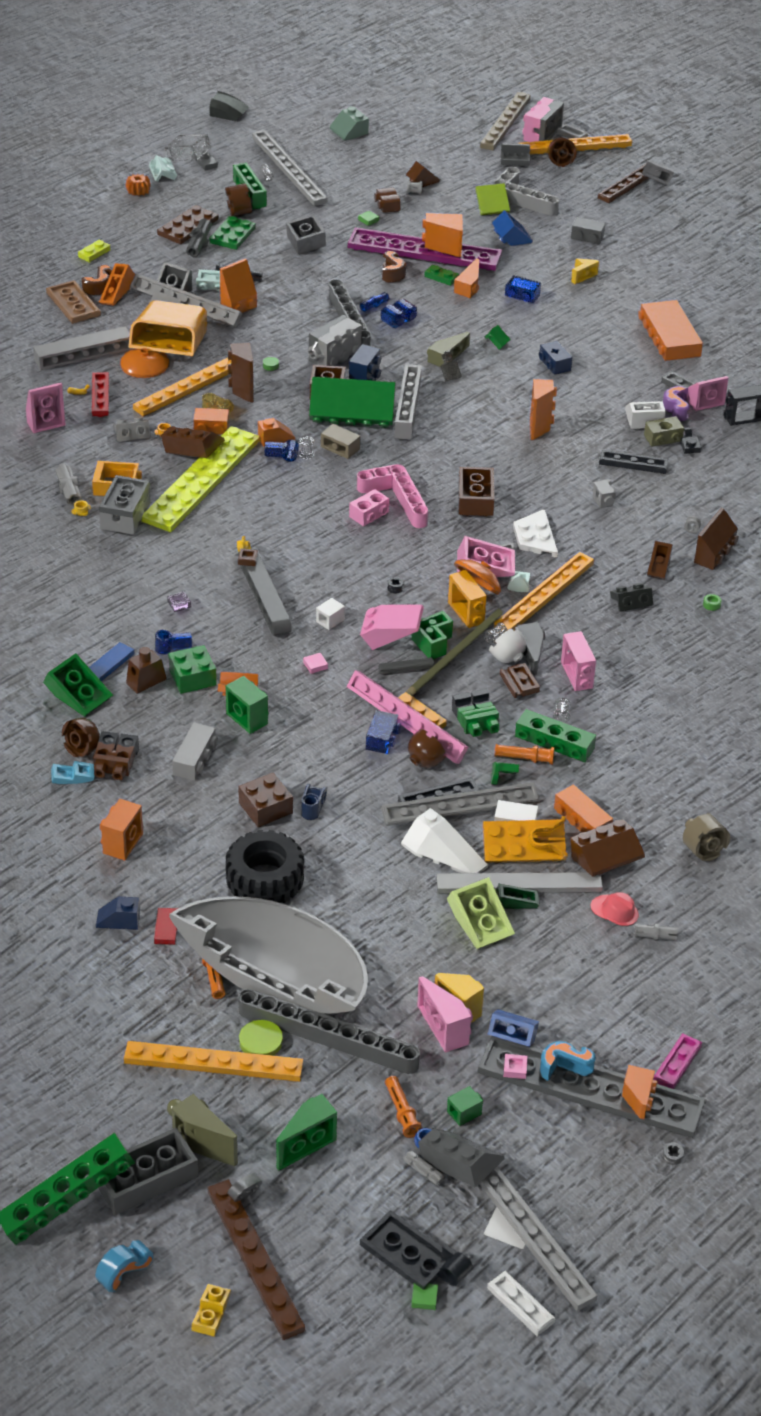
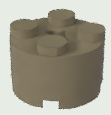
[683,813,730,861]

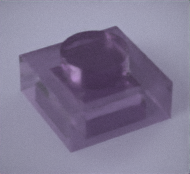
[167,591,191,612]

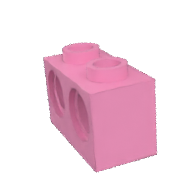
[349,489,389,527]

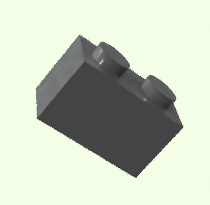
[571,217,606,245]

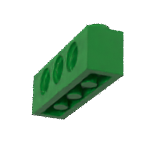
[233,162,267,209]
[515,709,596,762]

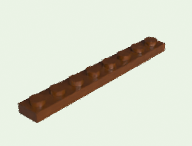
[207,1179,305,1340]

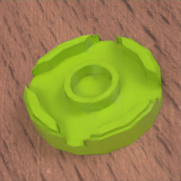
[239,1020,283,1056]

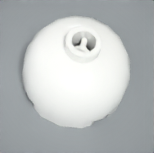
[489,627,526,663]

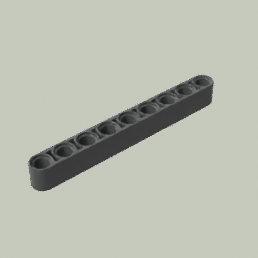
[238,989,420,1074]

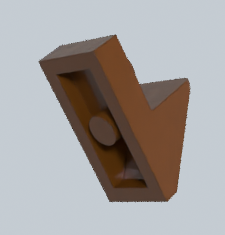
[647,541,673,580]

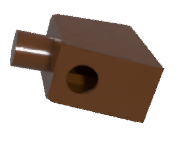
[126,647,167,694]

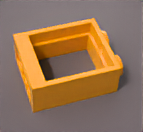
[92,461,142,496]
[448,570,487,628]

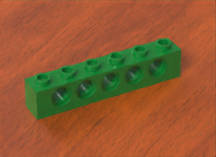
[0,1132,135,1245]

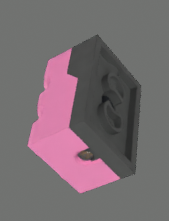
[522,97,564,142]

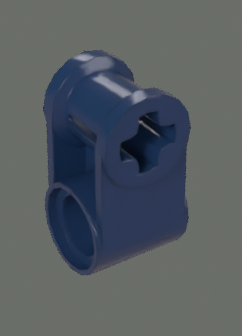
[301,783,327,820]

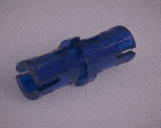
[359,292,390,312]

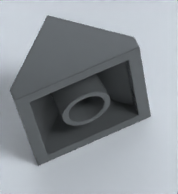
[157,261,192,292]

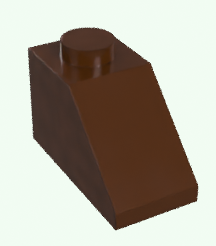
[406,161,440,187]

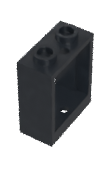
[723,385,761,426]

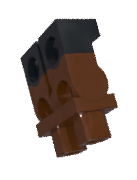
[93,731,139,781]

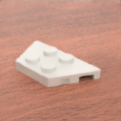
[513,510,558,557]

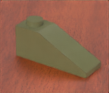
[427,332,470,368]

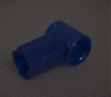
[264,440,299,462]
[155,629,192,654]

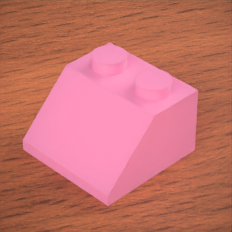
[686,376,728,411]

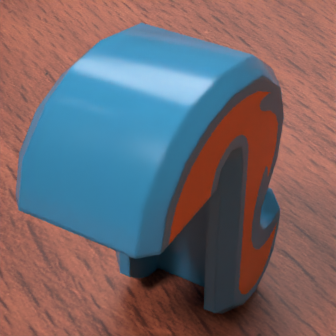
[540,1041,596,1081]
[95,1240,154,1292]

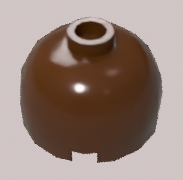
[547,137,577,167]
[61,718,100,757]
[408,729,446,768]

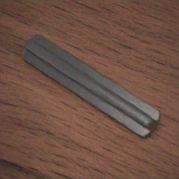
[378,657,434,675]

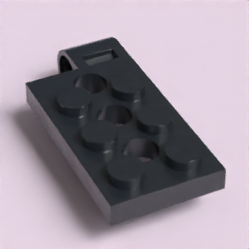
[359,1210,473,1290]

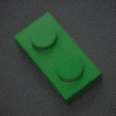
[424,265,459,286]

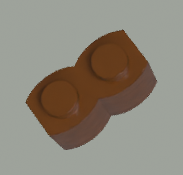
[374,187,401,213]

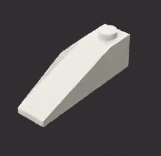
[401,808,488,873]

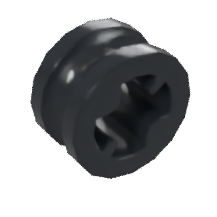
[387,577,404,594]

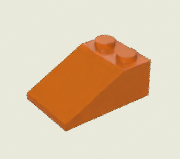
[220,258,257,313]

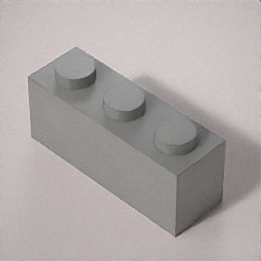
[172,723,218,780]

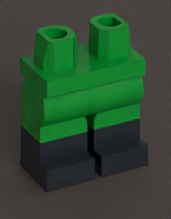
[452,688,499,737]

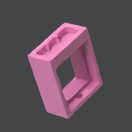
[561,631,596,691]

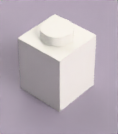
[316,598,345,630]

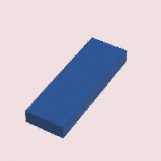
[89,642,135,681]

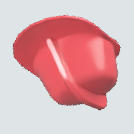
[590,892,639,926]

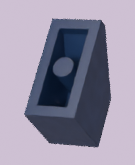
[96,896,140,930]

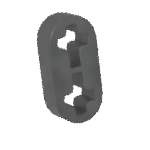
[227,1173,263,1202]

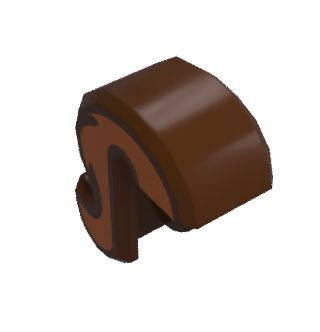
[382,251,406,283]
[81,264,112,295]

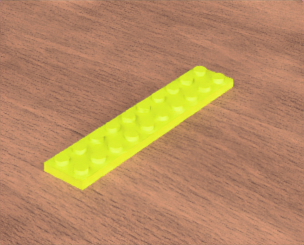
[141,426,260,532]

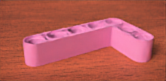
[357,464,428,528]

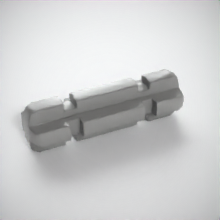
[404,1151,444,1185]

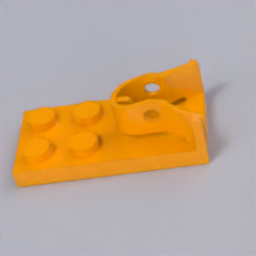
[483,816,568,863]

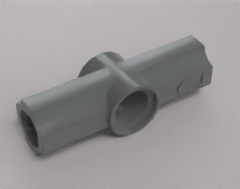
[186,218,212,257]

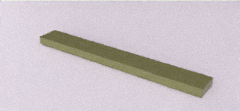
[406,608,503,696]

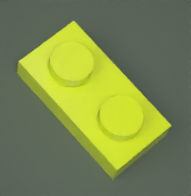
[78,240,111,262]

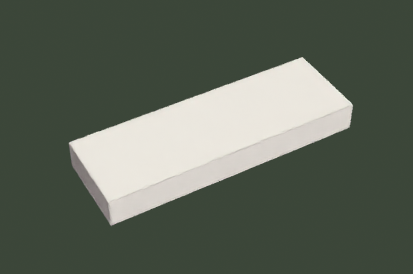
[487,1271,555,1336]

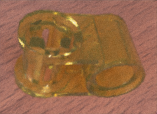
[202,393,234,413]

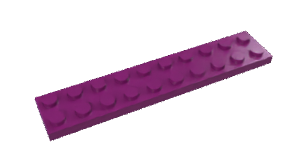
[347,227,502,271]

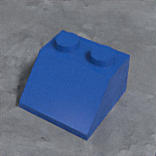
[492,210,533,246]

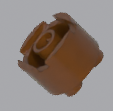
[225,183,252,216]

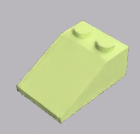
[447,877,515,949]

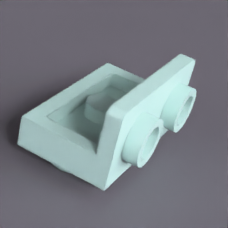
[149,155,177,182]
[196,269,220,291]

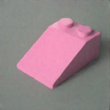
[26,383,65,433]
[457,536,515,577]
[360,605,424,650]
[417,976,473,1053]

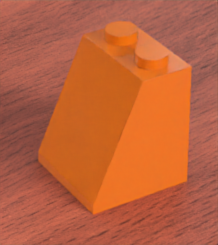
[422,213,463,257]

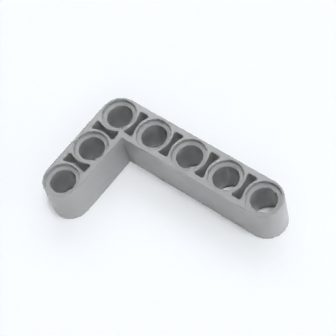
[493,167,559,216]

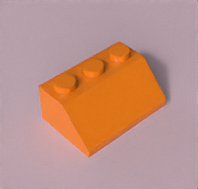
[530,379,557,440]

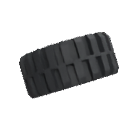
[225,830,304,904]

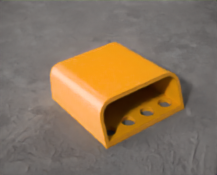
[128,300,207,356]

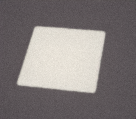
[484,1207,525,1249]

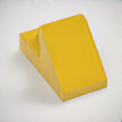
[571,258,599,284]

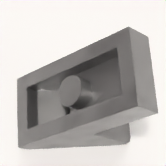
[642,160,674,185]

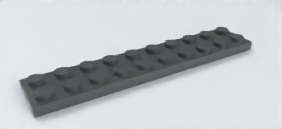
[478,1036,705,1138]

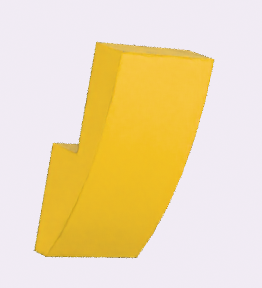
[191,1284,231,1337]

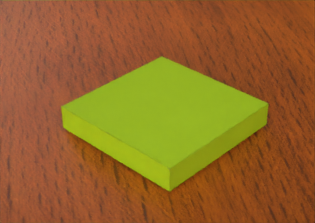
[475,183,510,215]

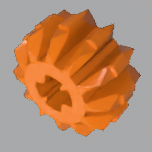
[126,174,151,196]

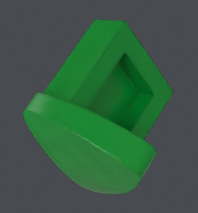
[484,325,511,350]
[491,762,519,785]

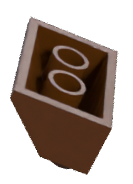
[227,342,254,403]
[161,426,225,458]
[694,508,739,570]
[570,819,645,877]

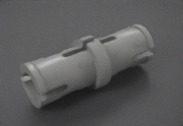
[634,923,678,941]

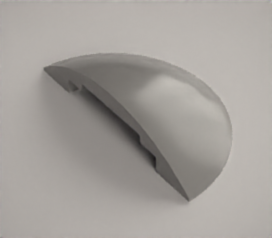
[169,896,368,1014]

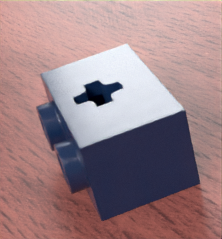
[538,340,573,375]

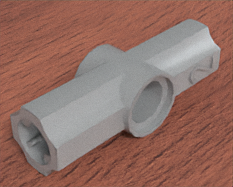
[56,464,81,507]

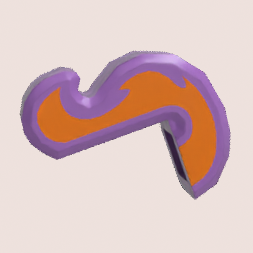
[663,386,690,421]

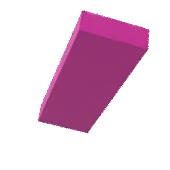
[654,1033,702,1089]

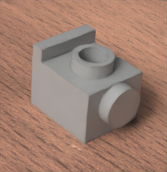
[592,479,616,508]

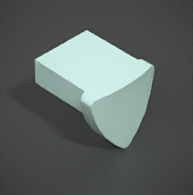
[507,571,530,592]

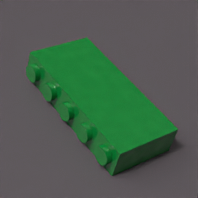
[309,377,396,427]

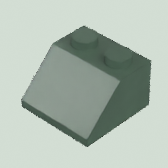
[330,107,369,141]

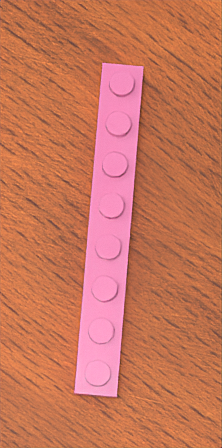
[347,670,469,764]

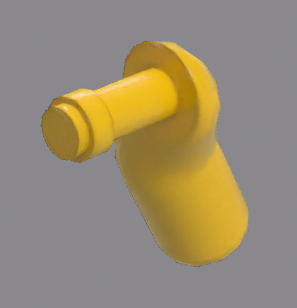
[67,384,90,395]

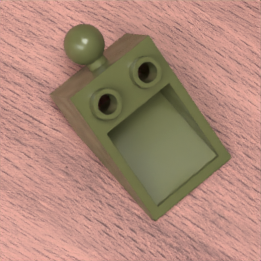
[167,1094,238,1166]

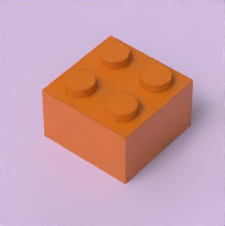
[100,799,143,861]

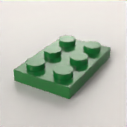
[209,216,256,250]

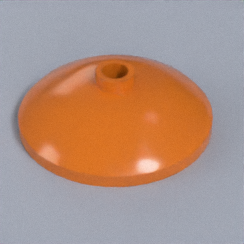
[120,348,169,378]
[454,559,501,595]

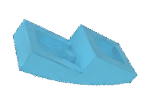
[51,761,94,784]

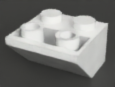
[625,401,665,429]

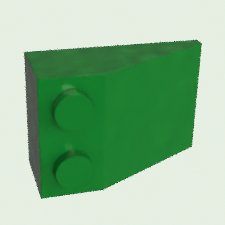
[43,653,113,717]
[276,1094,337,1171]

